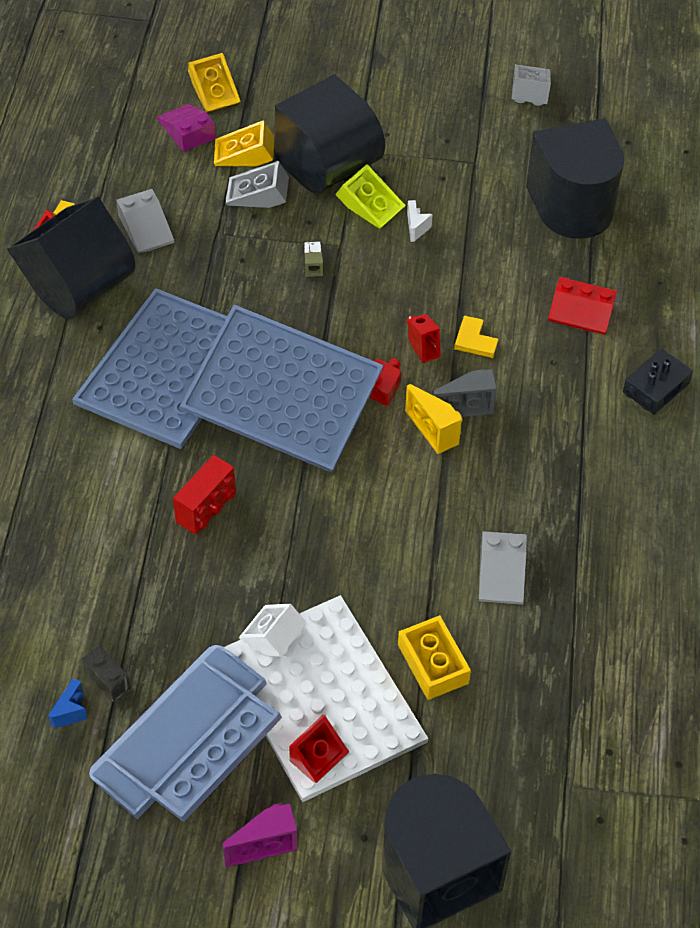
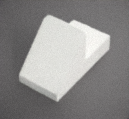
[407,200,432,242]

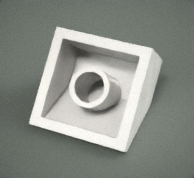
[239,604,307,656]

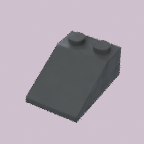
[433,369,497,417]

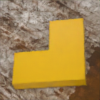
[454,316,498,358]

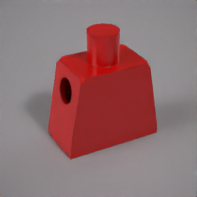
[407,314,441,363]
[370,358,401,407]

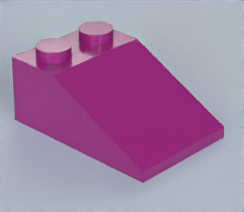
[157,104,215,152]
[223,803,297,867]

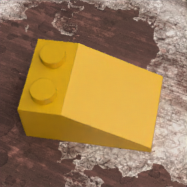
[188,53,241,113]
[214,120,274,166]
[405,384,462,454]

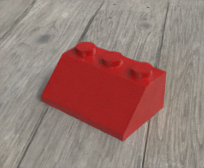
[548,277,617,335]

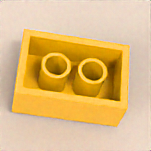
[398,616,471,700]

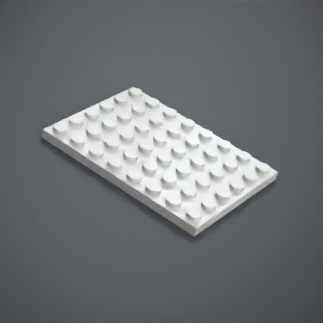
[224,595,428,803]

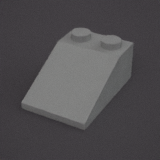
[512,64,551,106]
[225,161,289,208]
[116,189,174,254]
[479,531,527,605]

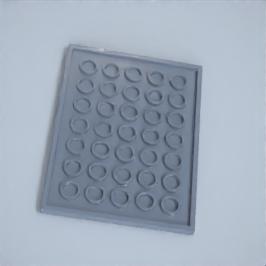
[72,288,227,449]
[180,305,383,473]

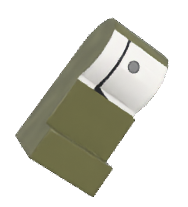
[305,242,323,277]

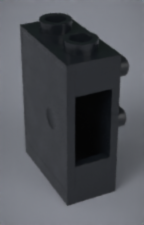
[623,348,693,415]

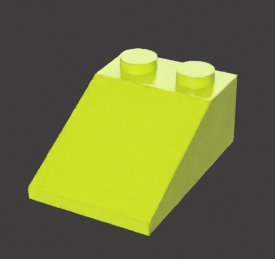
[335,164,406,229]

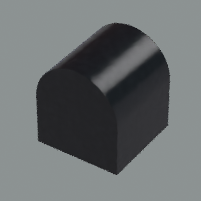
[275,74,385,193]
[526,118,624,239]
[7,196,135,319]
[382,774,511,928]

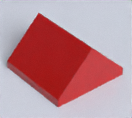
[289,715,349,783]

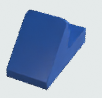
[48,678,87,728]

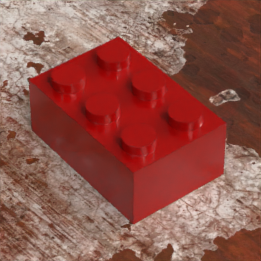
[173,455,236,535]

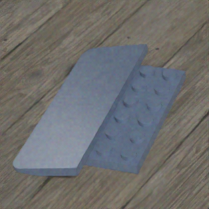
[89,645,282,822]

